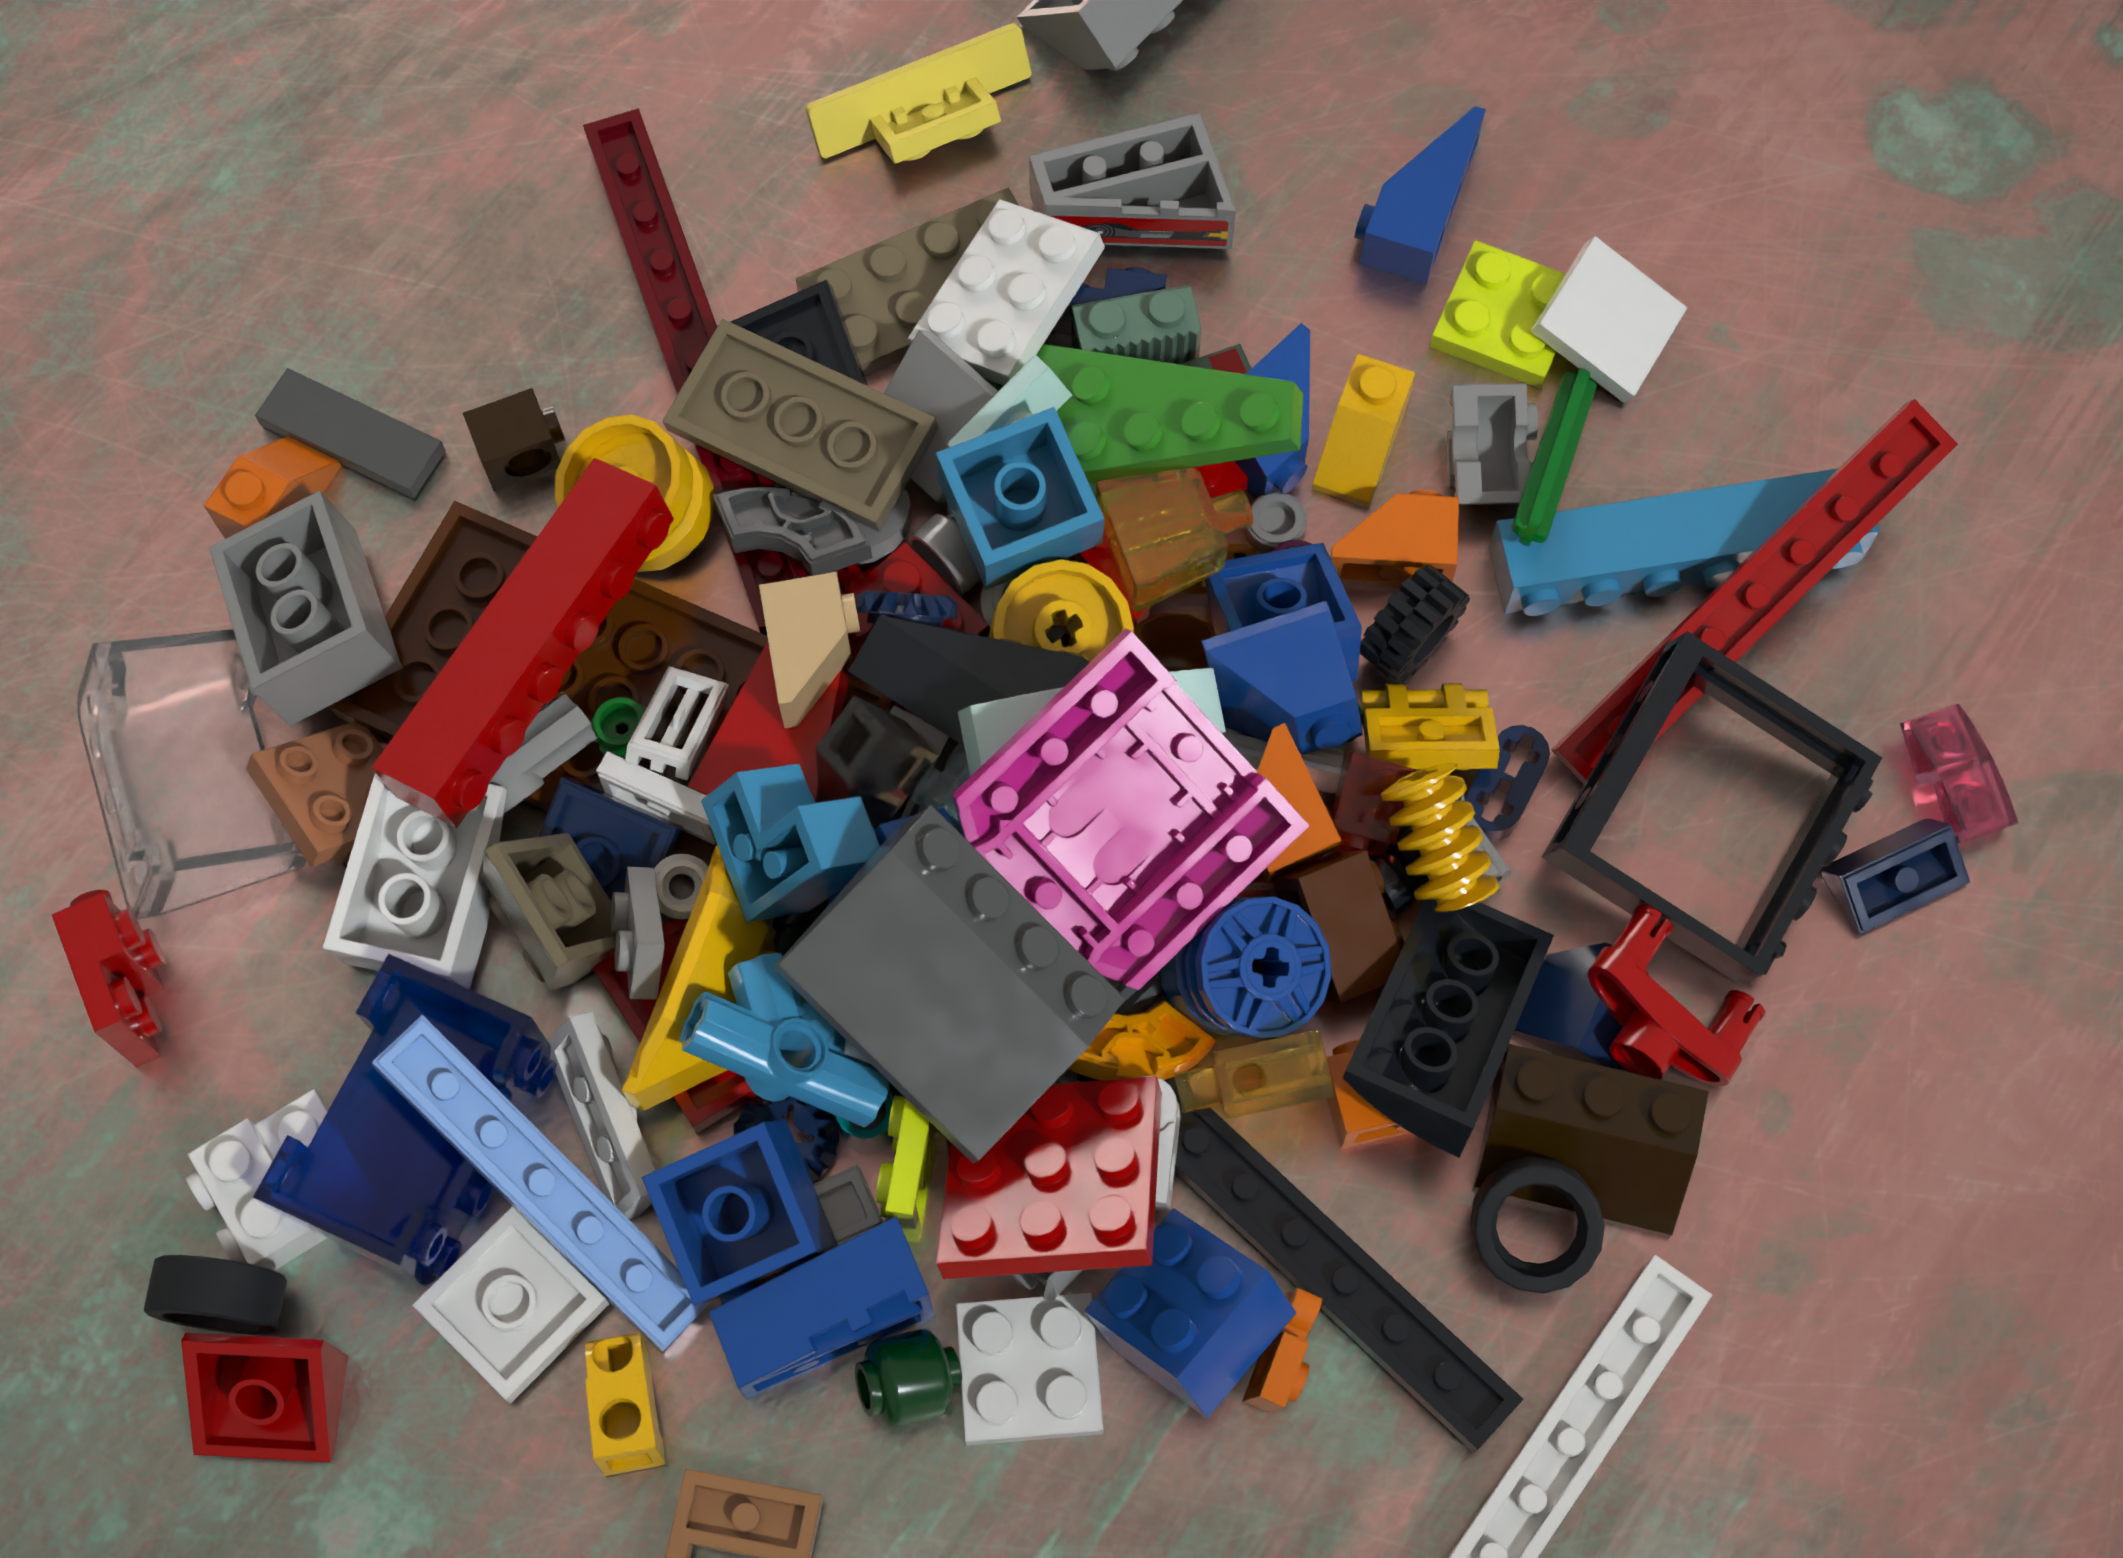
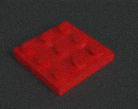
[936,1076,1162,1279]

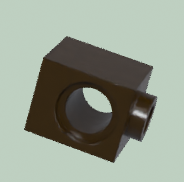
[463,388,565,491]

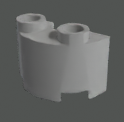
[1447,383,1538,506]

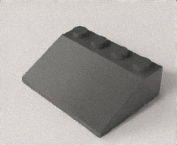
[773,805,1126,1163]

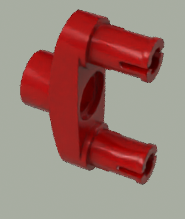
[1587,905,1766,1086]

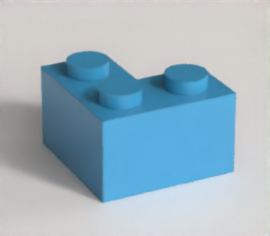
[701,764,880,923]

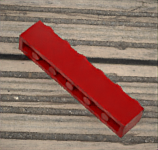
[371,458,674,828]

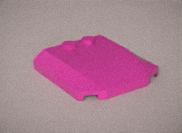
[952,628,1310,990]

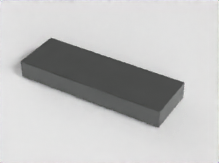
[255,368,446,499]

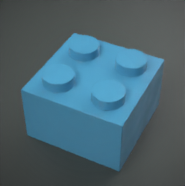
[936,407,1105,590]

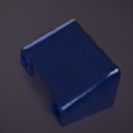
[253,953,557,1286]

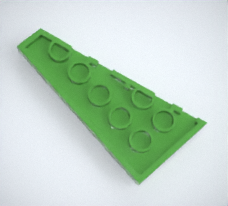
[985,344,1303,484]

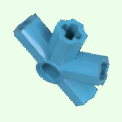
[679,953,890,1127]

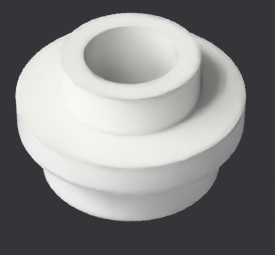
[654,854,708,919]

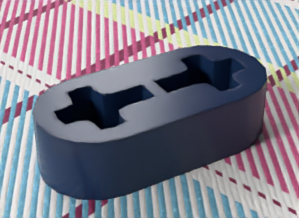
[1465,725,1550,842]

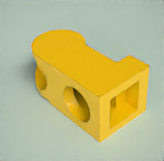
[585,1332,667,1476]

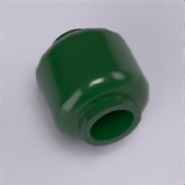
[855,1329,962,1428]

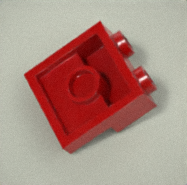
[51,889,165,1067]

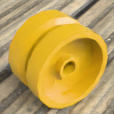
[555,414,715,572]
[989,559,1134,660]

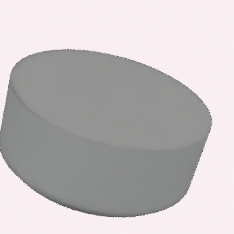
[1245,492,1307,554]

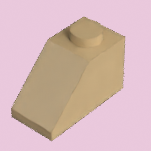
[759,572,860,729]

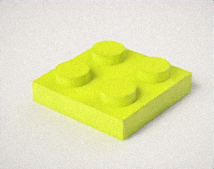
[1430,240,1566,389]
[876,1095,937,1243]

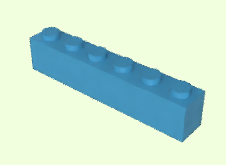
[1488,468,1880,616]

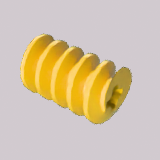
[1380,763,1500,912]

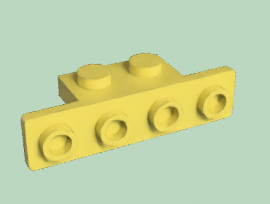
[805,23,1032,164]

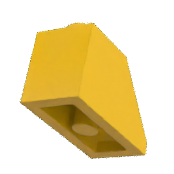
[1312,353,1416,508]

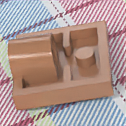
[246,722,383,870]

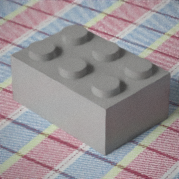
[209,490,402,726]

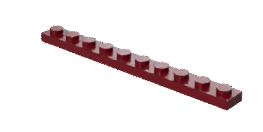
[583,108,807,635]

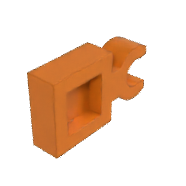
[1242,1288,1322,1412]

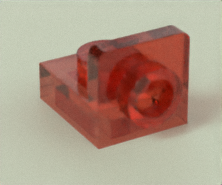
[1329,752,1416,852]

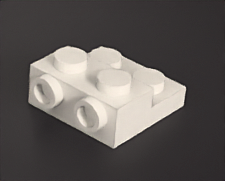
[186,1089,383,1271]

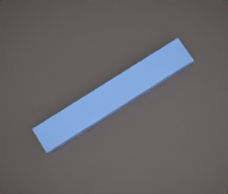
[372,1015,711,1353]

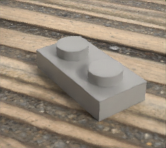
[610,867,665,999]

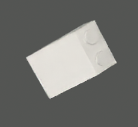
[323,773,507,991]

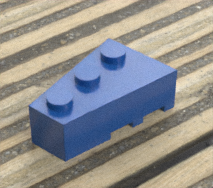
[709,1216,935,1399]

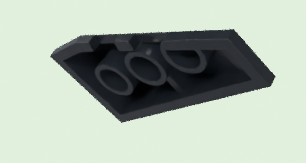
[848,614,1092,746]

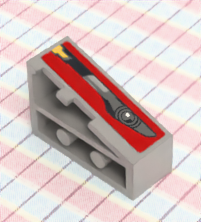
[1029,112,1236,249]

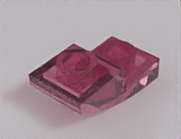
[1900,704,2018,843]

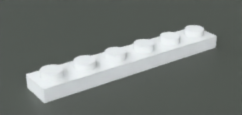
[1448,1255,1712,1558]

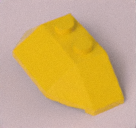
[621,845,778,1111]

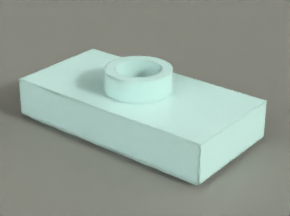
[947,355,1072,447]

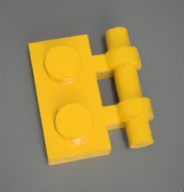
[1360,683,1500,770]

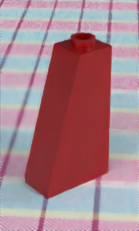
[687,632,856,803]

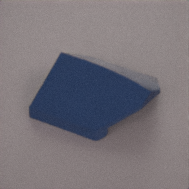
[1513,942,1649,1072]

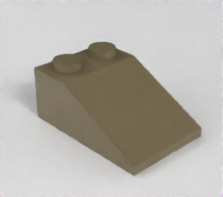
[482,833,617,990]

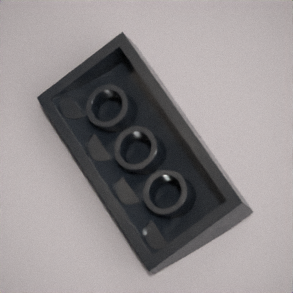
[1343,899,1554,1158]

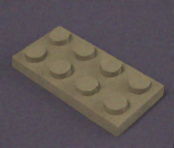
[795,187,1019,376]
[662,319,939,532]

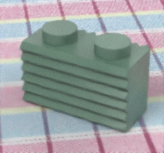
[1071,285,1202,364]

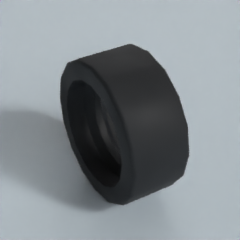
[1470,1156,1605,1294]
[144,1255,287,1335]

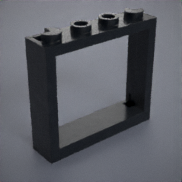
[1541,631,1883,983]

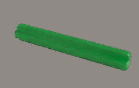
[1512,368,1597,546]

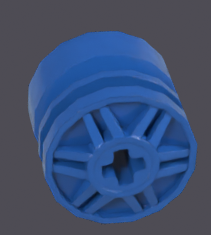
[1160,897,1332,1038]

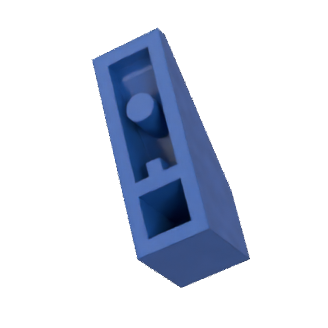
[1354,106,1486,285]

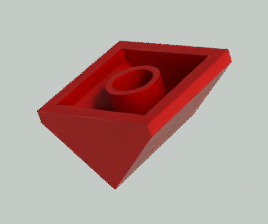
[181,1332,348,1463]

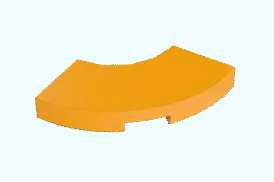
[1068,1001,1216,1080]

